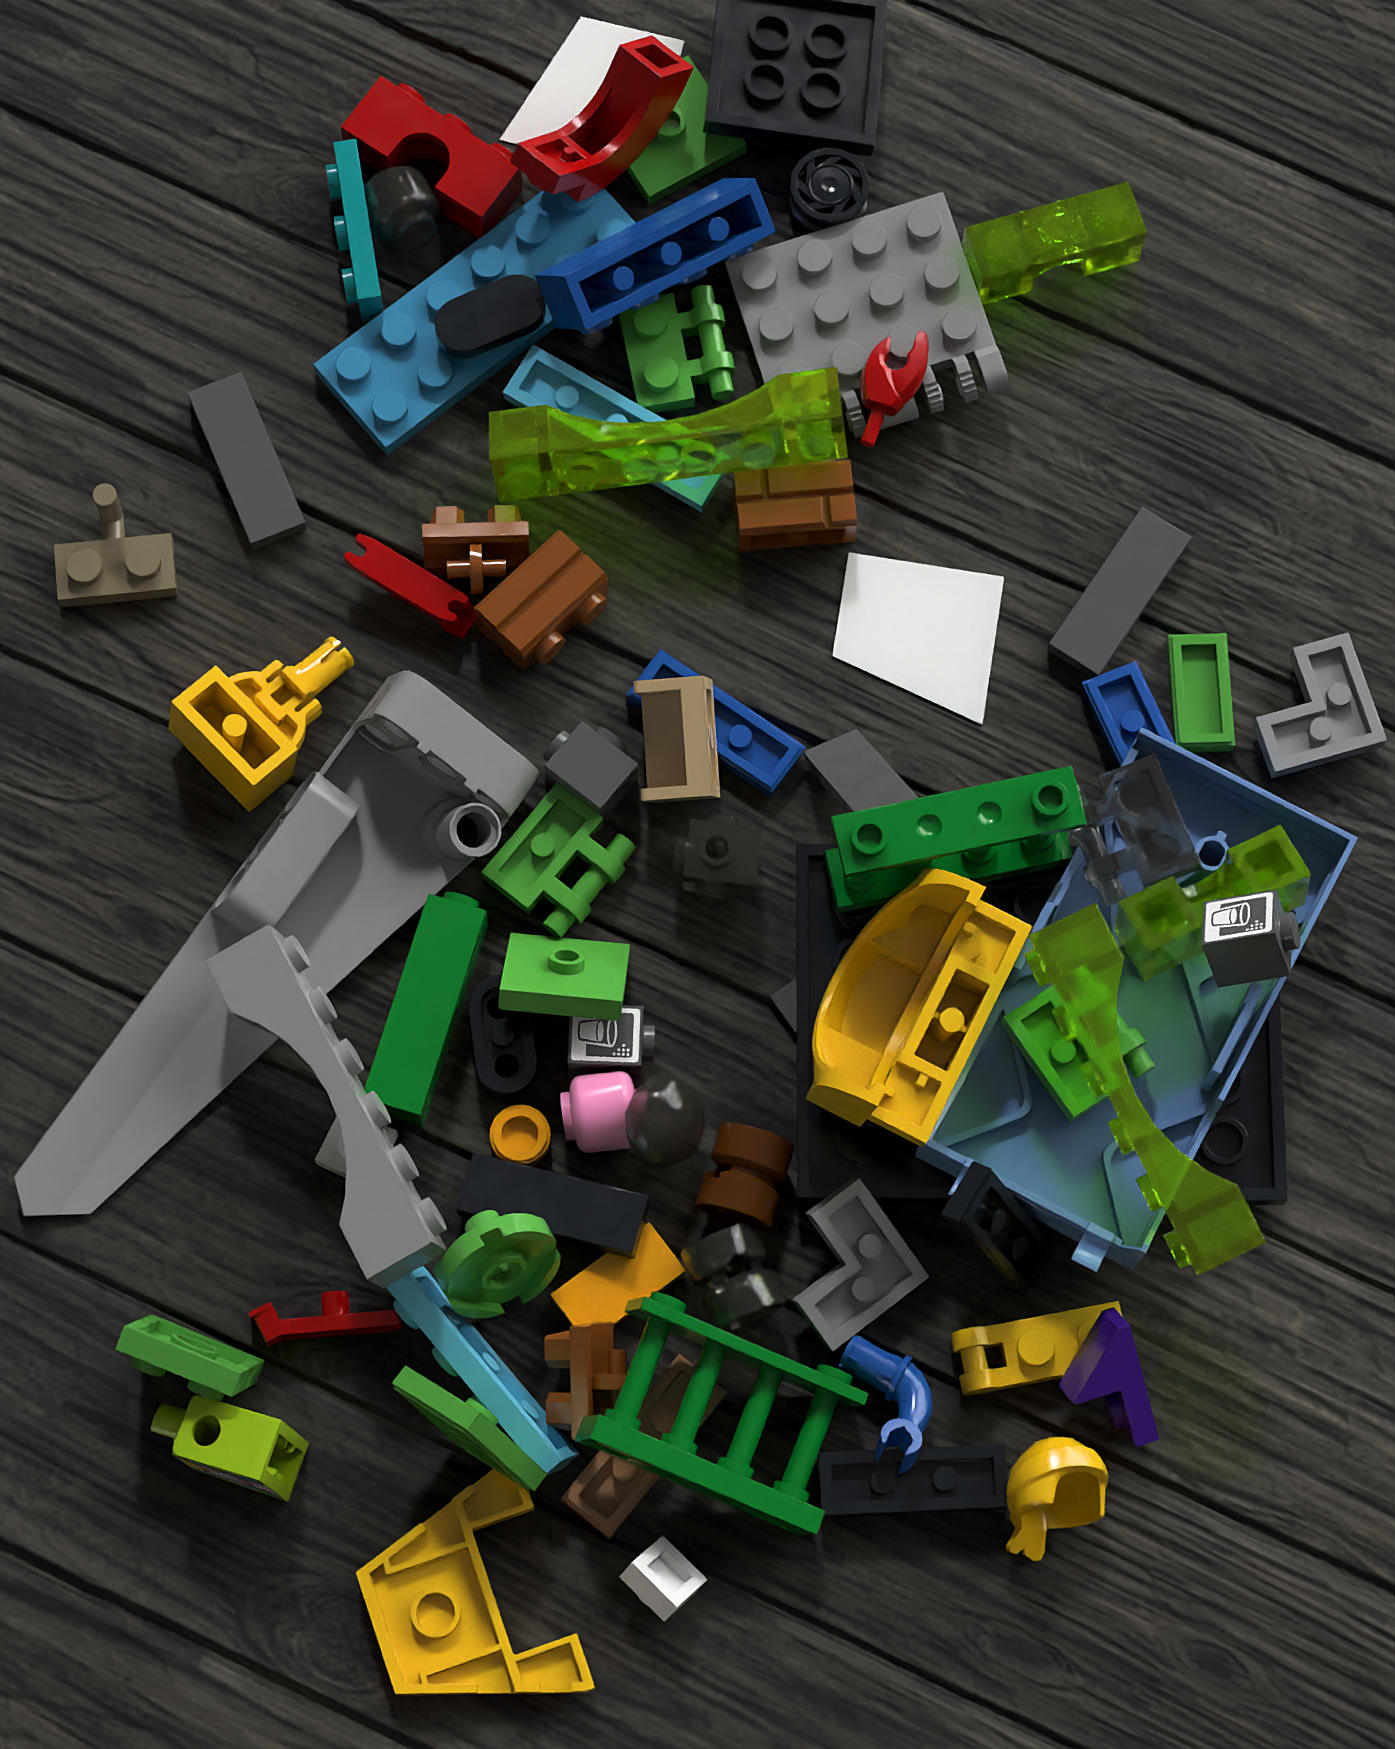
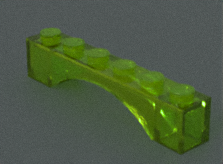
[489,367,848,502]
[1023,902,1266,1276]

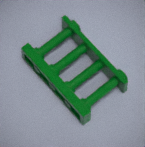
[824,766,1087,914]
[574,1292,869,1535]

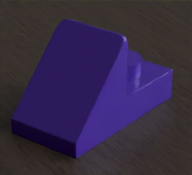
[1059,1307,1159,1447]

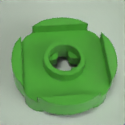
[433,1210,560,1318]

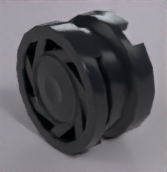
[788,148,870,233]

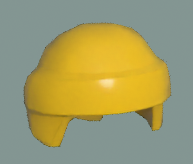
[1006,1437,1108,1561]

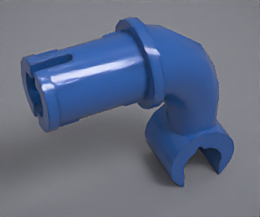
[838,1334,933,1474]

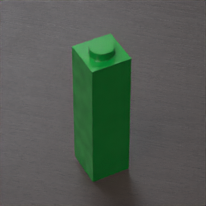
[364,892,488,1128]

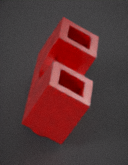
[341,76,523,238]

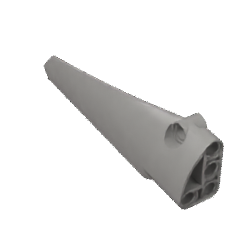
[13,670,540,1216]

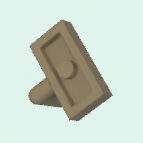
[54,483,178,608]

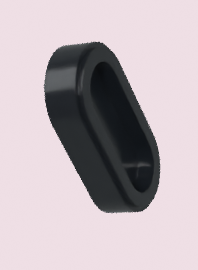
[435,274,546,359]

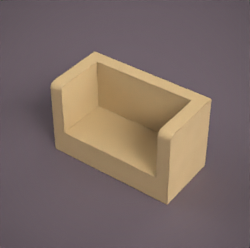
[633,676,720,803]

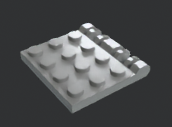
[724,192,1010,459]

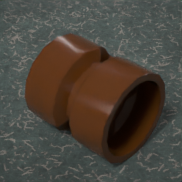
[695,1122,795,1231]

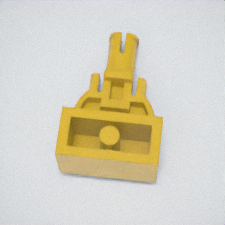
[168,637,354,812]

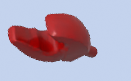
[860,331,929,448]

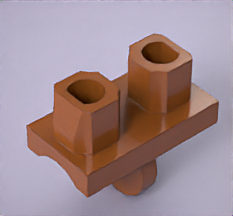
[422,505,530,595]
[544,1321,627,1440]

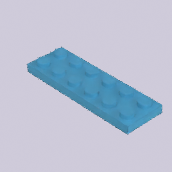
[313,188,635,456]

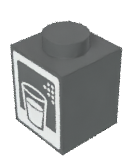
[1202,889,1300,988]
[568,1005,655,1079]

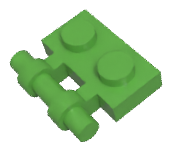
[617,285,736,413]
[481,783,636,939]
[1000,966,1156,1123]

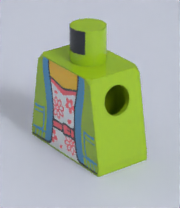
[151,1395,309,1502]

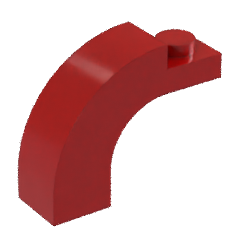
[510,35,694,202]

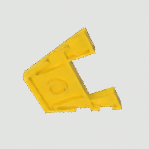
[356,1469,595,1696]

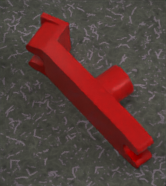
[344,534,475,640]
[248,1291,403,1347]

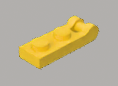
[950,1301,1122,1396]

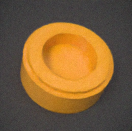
[490,1105,551,1167]

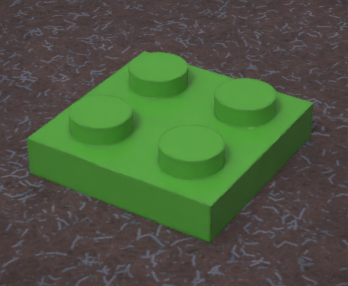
[115,1314,265,1401]

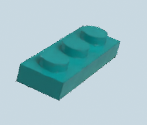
[326,139,383,323]

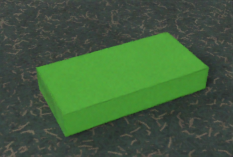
[1166,633,1235,753]

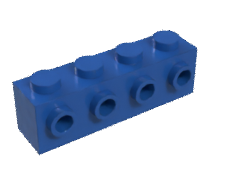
[535,178,776,335]

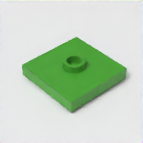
[626,55,747,205]
[498,933,630,1021]
[392,1365,547,1491]

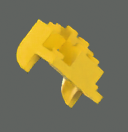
[805,868,1032,1147]

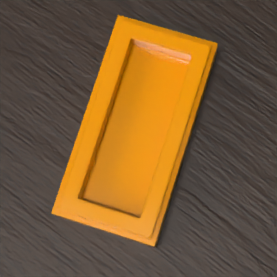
[550,1222,686,1327]

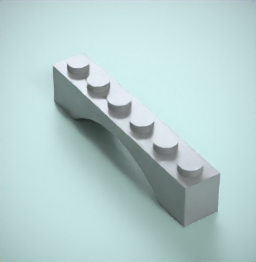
[205,924,447,1288]

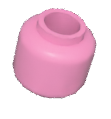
[560,1070,651,1153]

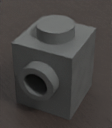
[543,721,638,822]

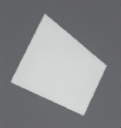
[499,17,684,144]
[832,553,1004,724]

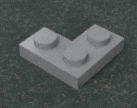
[1252,633,1387,779]
[792,1177,929,1351]

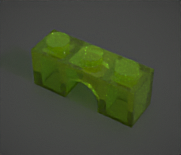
[961,182,1147,305]
[1115,824,1311,981]

